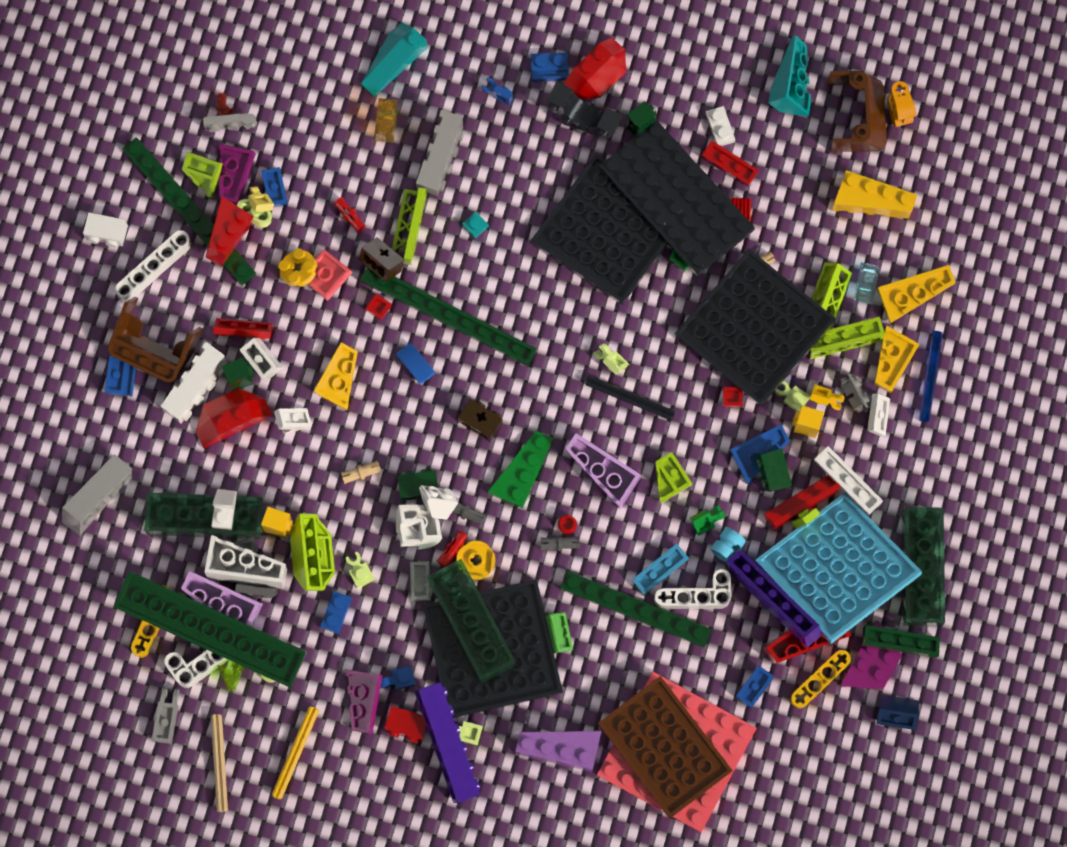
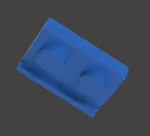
[531,52,569,82]
[105,355,136,397]

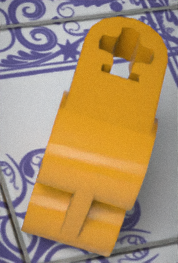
[887,81,916,127]

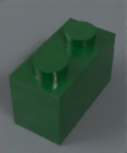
[626,101,657,137]
[222,357,255,391]
[755,448,792,492]
[398,468,438,502]

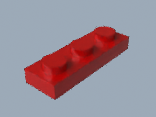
[701,141,759,187]
[213,318,273,340]

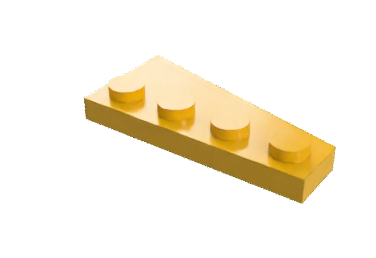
[877,265,955,324]

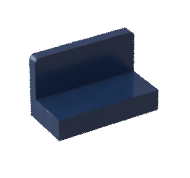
[876,695,919,730]

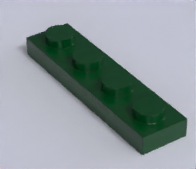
[862,625,940,658]

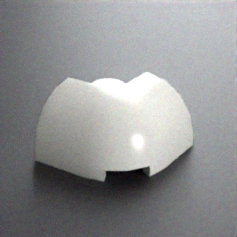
[396,505,442,550]

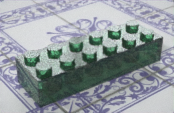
[144,492,265,540]
[902,507,945,627]
[427,559,516,684]

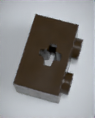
[358,237,404,283]
[458,399,503,442]

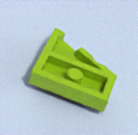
[182,152,223,198]
[655,452,693,504]

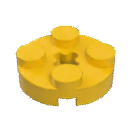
[278,248,317,287]
[456,541,495,580]

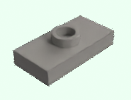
[410,561,431,601]

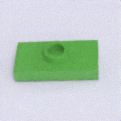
[546,612,573,653]

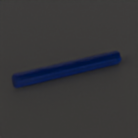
[919,331,943,423]

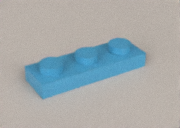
[632,544,689,596]

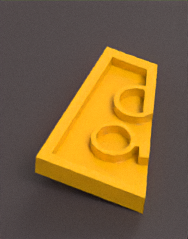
[874,325,920,393]
[313,342,358,411]

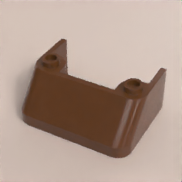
[827,71,887,152]
[108,296,203,382]

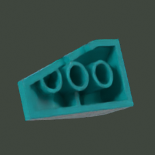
[768,35,811,116]

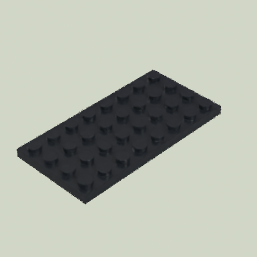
[599,120,755,276]

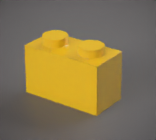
[791,406,824,439]
[261,507,294,539]

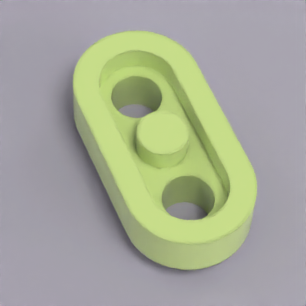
[237,199,272,228]

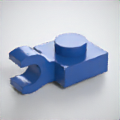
[482,77,513,106]
[381,666,415,690]

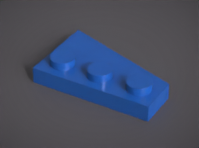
[730,424,790,484]

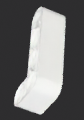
[654,569,731,609]
[165,650,228,688]

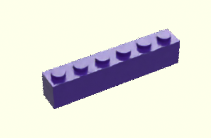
[726,549,822,647]
[414,682,480,803]

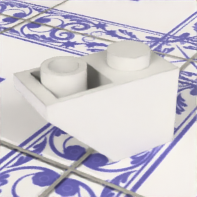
[419,485,458,520]

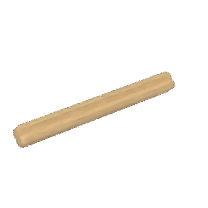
[211,714,228,812]

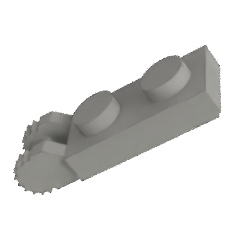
[203,113,257,132]
[152,687,180,744]

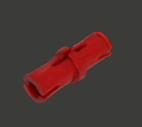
[334,197,366,233]
[436,530,469,568]

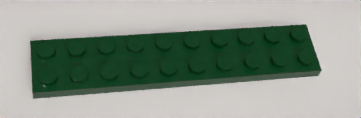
[113,571,307,688]

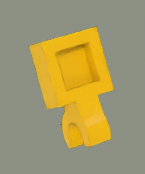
[810,384,844,410]

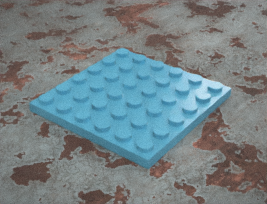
[755,493,922,644]

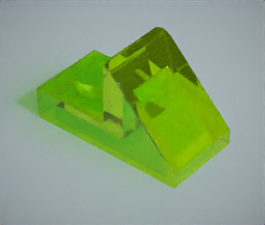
[218,662,245,694]

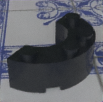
[546,81,623,139]

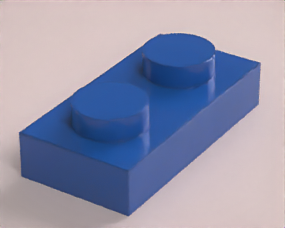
[261,167,288,207]
[320,591,353,635]
[736,665,774,709]

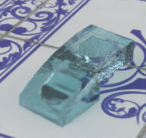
[854,262,879,304]

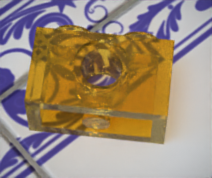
[374,98,398,143]

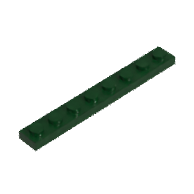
[560,571,712,648]

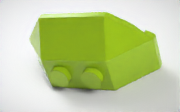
[290,514,335,591]

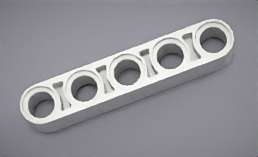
[115,230,191,302]

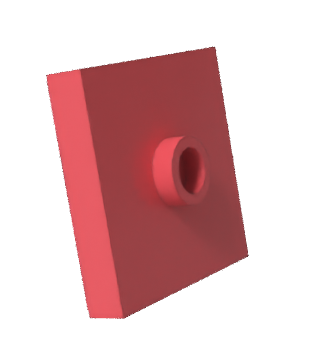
[307,249,352,301]

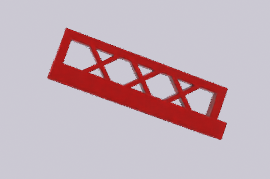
[763,475,841,531]

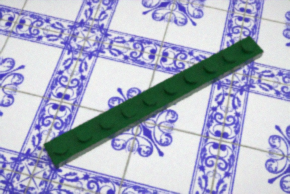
[122,137,257,286]
[360,267,537,367]

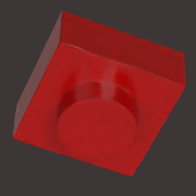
[365,294,392,320]
[723,387,743,407]

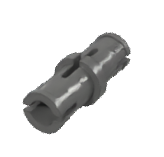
[452,503,486,526]
[541,536,580,551]

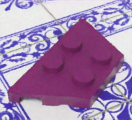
[840,620,902,690]

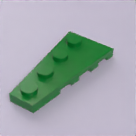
[487,431,553,509]

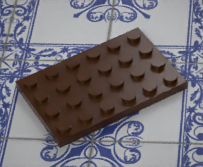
[598,676,733,819]

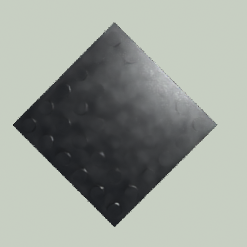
[530,154,668,305]
[674,249,836,406]
[423,579,563,719]

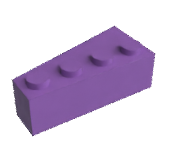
[515,731,601,772]

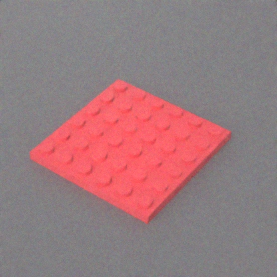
[597,672,757,833]

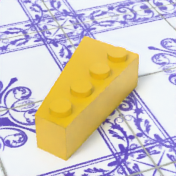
[832,170,917,219]

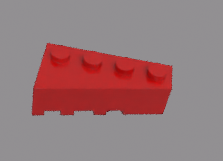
[762,630,852,664]

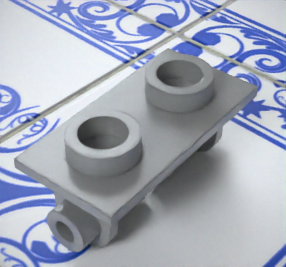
[840,373,871,414]

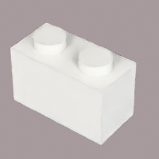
[83,212,128,248]
[240,338,283,380]

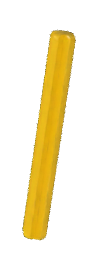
[272,706,319,800]

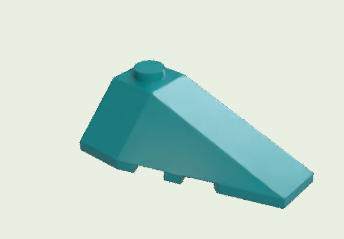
[361,22,427,97]

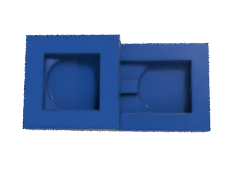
[396,343,436,385]

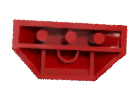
[563,37,626,100]
[195,388,273,449]

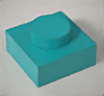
[462,212,489,239]

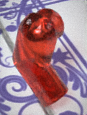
[216,93,234,116]

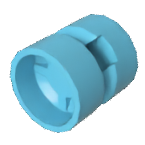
[710,527,746,563]

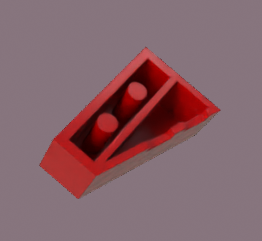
[205,197,254,267]

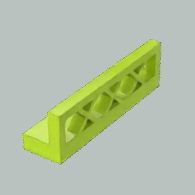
[392,188,427,265]
[811,263,852,329]
[808,317,885,360]

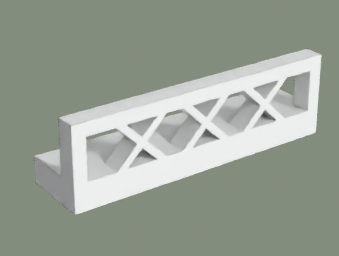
[814,446,883,515]

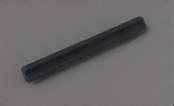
[585,375,675,420]

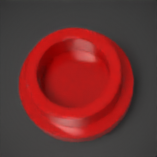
[558,515,577,534]

